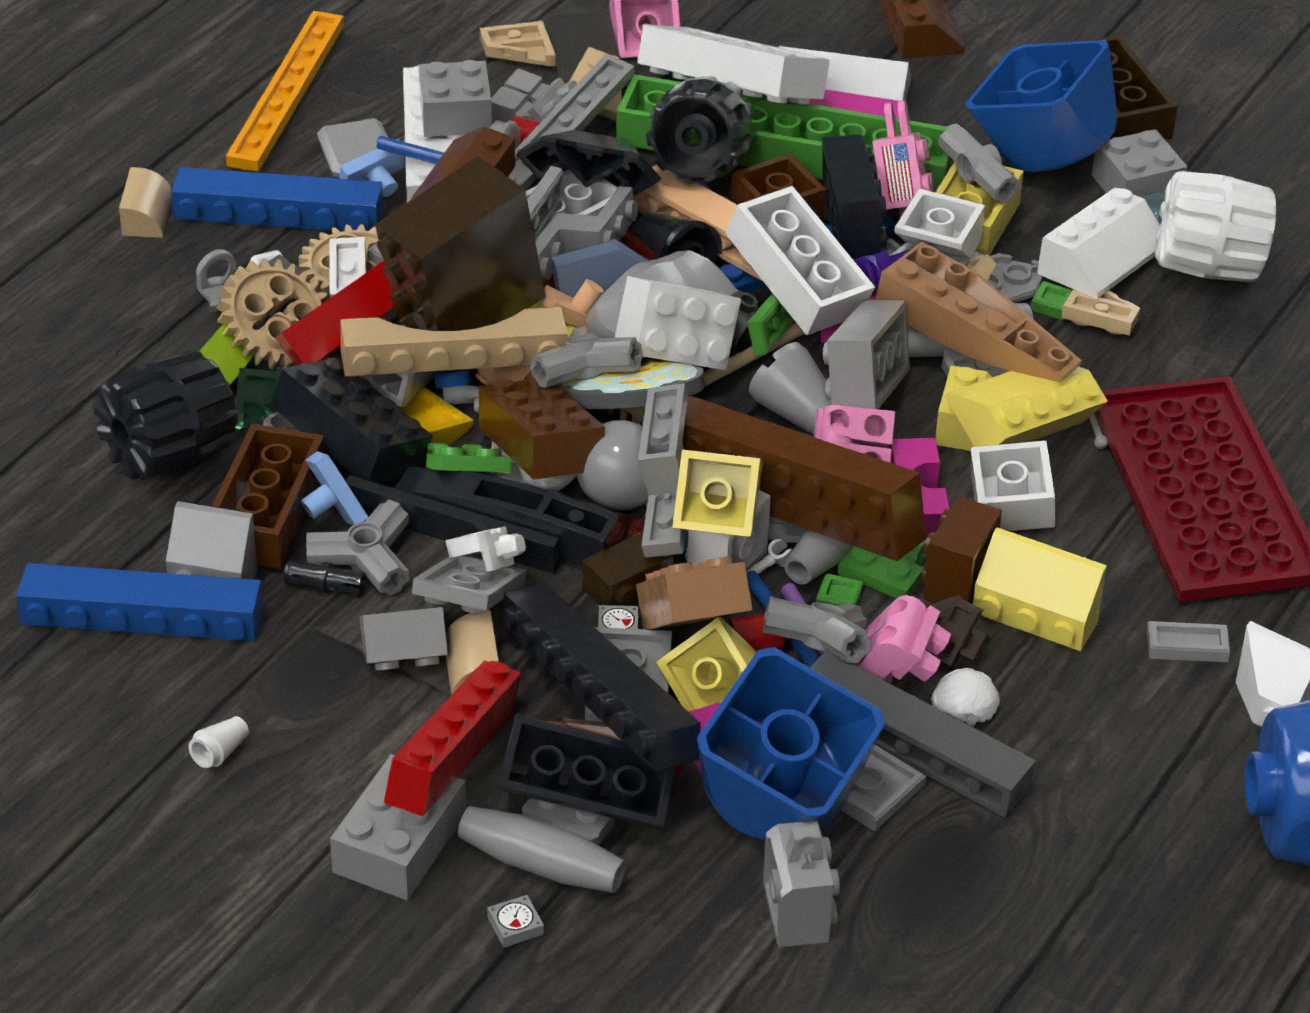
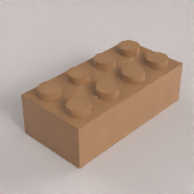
[636,556,752,630]

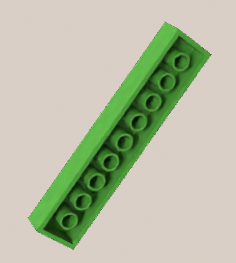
[616,74,955,192]

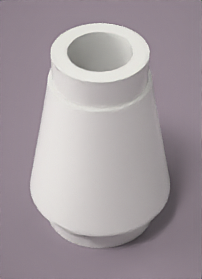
[189,716,249,768]

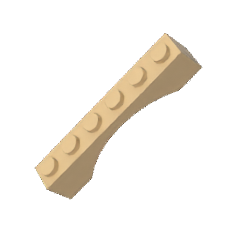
[340,307,568,376]

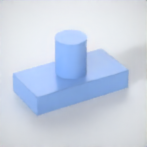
[339,139,405,197]
[301,452,368,525]

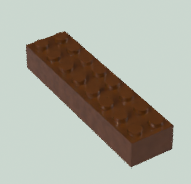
[682,395,926,561]

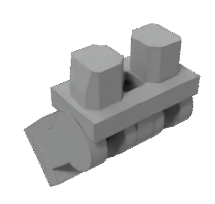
[491,68,577,124]

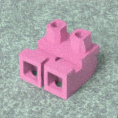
[814,405,895,462]
[852,595,951,684]

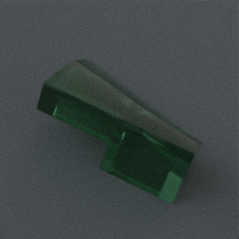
[235,367,286,432]

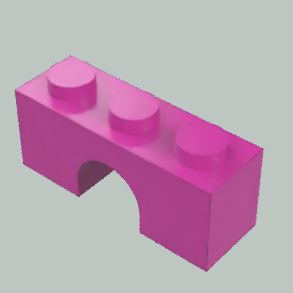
[890,438,949,539]

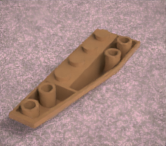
[875,242,1082,382]

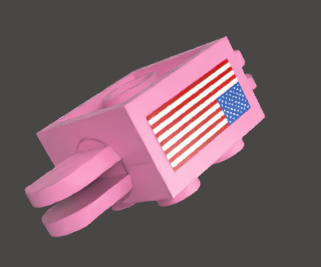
[872,100,935,218]

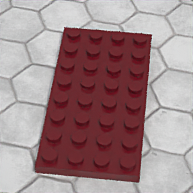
[1094,376,1310,602]

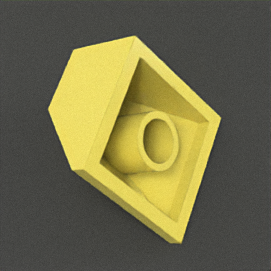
[656,617,756,712]

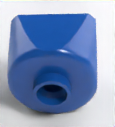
[965,40,1117,172]
[697,648,885,841]
[1245,700,1310,866]

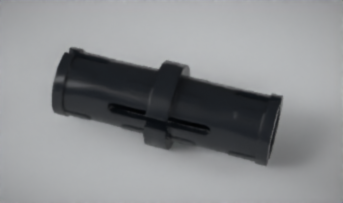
[284,559,366,596]

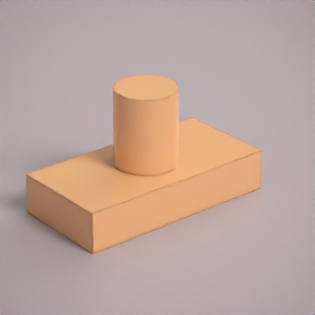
[541,279,604,331]

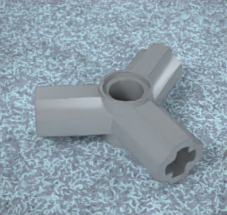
[530,327,643,388]
[306,499,409,596]
[762,597,872,663]

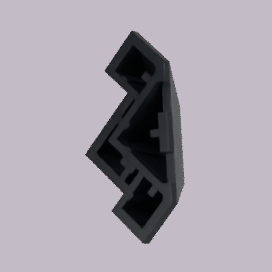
[516,130,661,196]

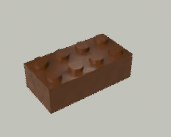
[479,375,605,480]
[211,423,325,569]

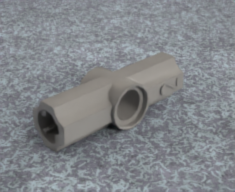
[939,123,1020,204]

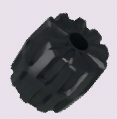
[646,76,756,184]
[93,351,238,480]

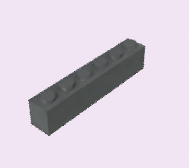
[810,650,1036,818]

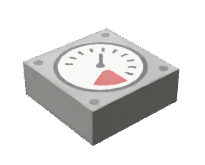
[598,605,638,629]
[487,895,544,948]

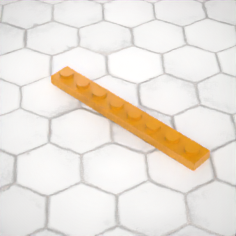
[226,11,344,172]

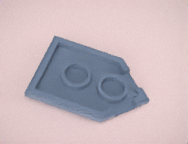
[550,239,648,298]

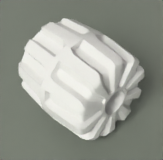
[1155,171,1276,282]

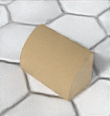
[119,167,172,238]
[446,610,498,695]

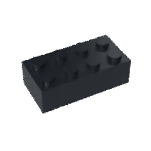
[821,134,887,259]
[270,358,433,483]

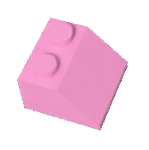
[609,0,680,59]

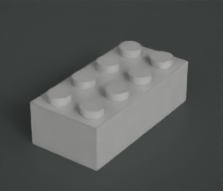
[823,300,910,409]

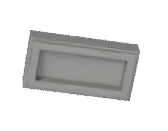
[1147,621,1230,662]

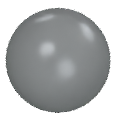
[576,420,648,511]

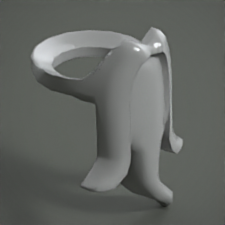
[196,249,236,312]

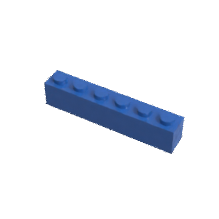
[171,167,383,231]
[16,563,263,641]

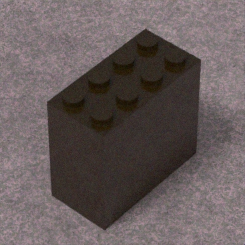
[375,156,546,331]

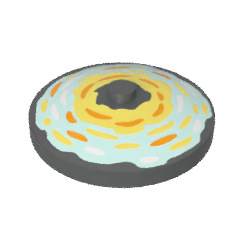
[557,358,705,409]

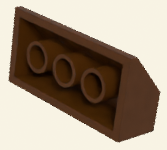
[878,0,964,59]
[409,126,515,201]

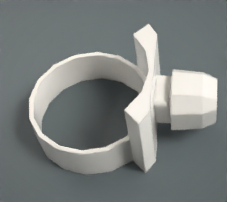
[445,526,526,572]

